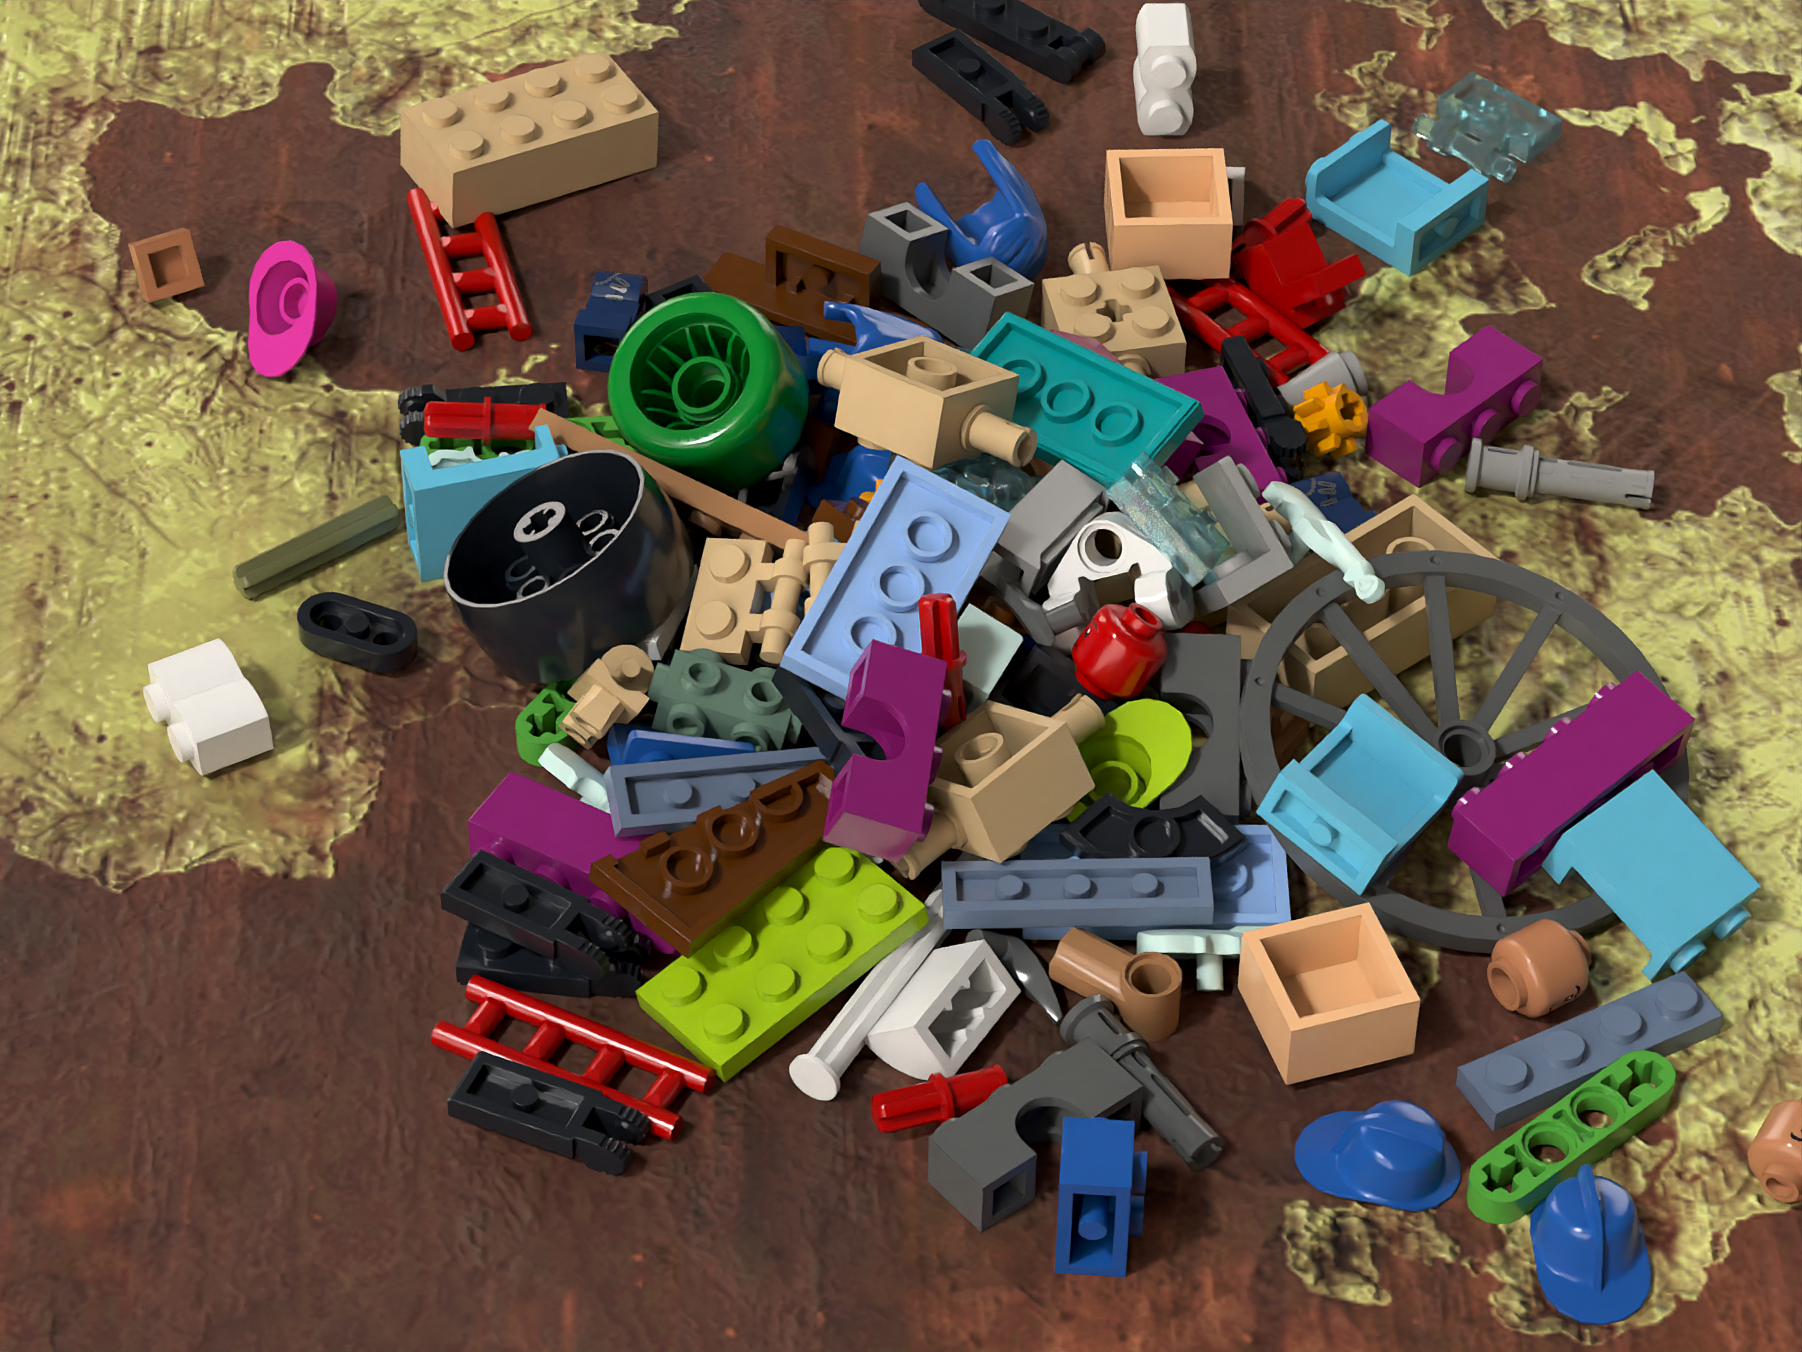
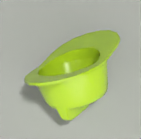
[1065,698,1193,822]

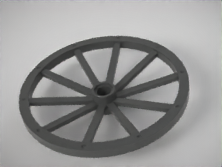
[1238,550,1689,953]

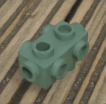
[647,648,802,752]

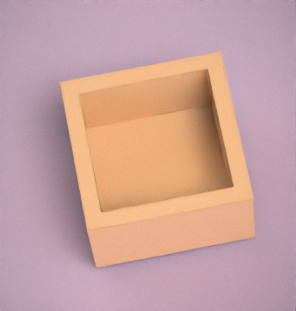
[1104,148,1233,280]
[1238,902,1420,1085]

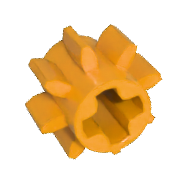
[1293,381,1368,459]

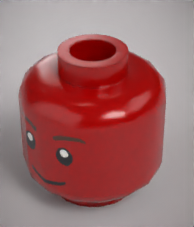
[1072,603,1169,701]

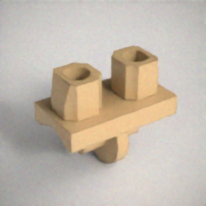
[558,644,654,750]

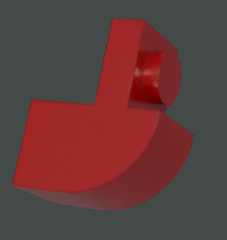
[1234,221,1367,329]

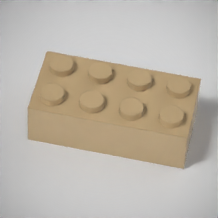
[400,50,659,229]
[1226,494,1499,728]

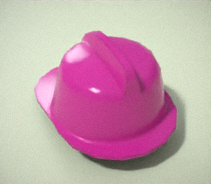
[248,240,338,378]

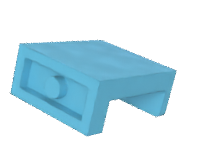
[1305,119,1490,277]
[400,424,568,582]
[1256,694,1464,896]
[1541,769,1761,981]

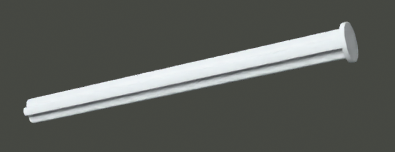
[789,851,992,1101]

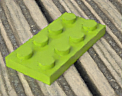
[635,843,930,1082]

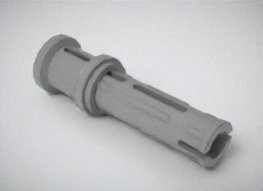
[1465,438,1654,510]

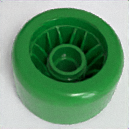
[608,292,809,494]

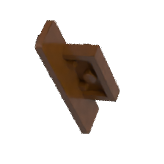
[702,224,930,346]

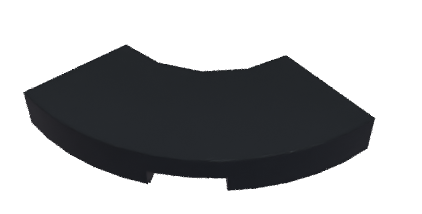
[1059,792,1248,870]

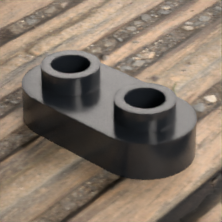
[297,592,418,672]

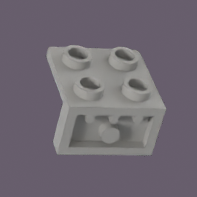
[1192,455,1294,617]

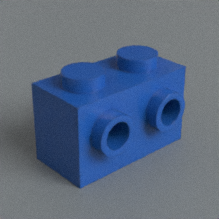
[1055,1117,1147,1277]

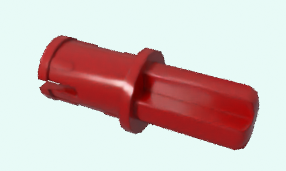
[1230,197,1313,282]
[424,397,546,445]
[918,593,968,726]
[871,1064,1008,1134]

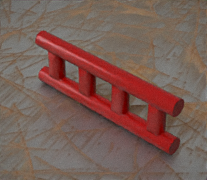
[406,188,533,351]
[1164,275,1331,391]
[431,974,716,1142]

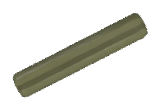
[232,495,401,599]

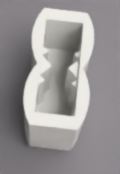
[1133,3,1196,136]
[143,638,274,776]

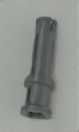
[1059,994,1224,1171]

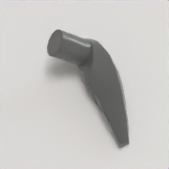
[997,577,1084,646]
[965,929,1063,1026]

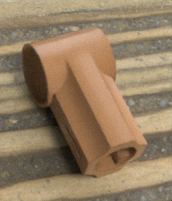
[1049,927,1182,1042]

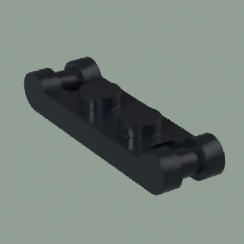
[918,0,1106,84]

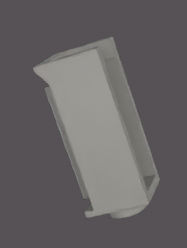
[976,460,1114,600]

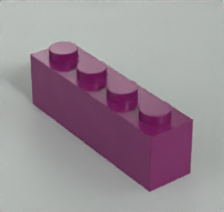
[1447,670,1695,897]
[468,771,682,957]

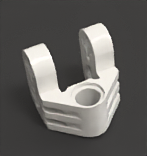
[1042,512,1194,656]

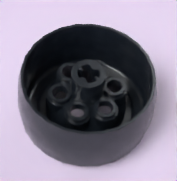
[443,449,696,684]

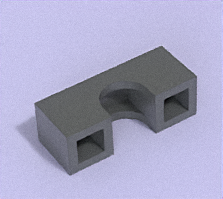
[858,202,1034,354]
[1157,633,1252,825]
[928,1037,1143,1233]

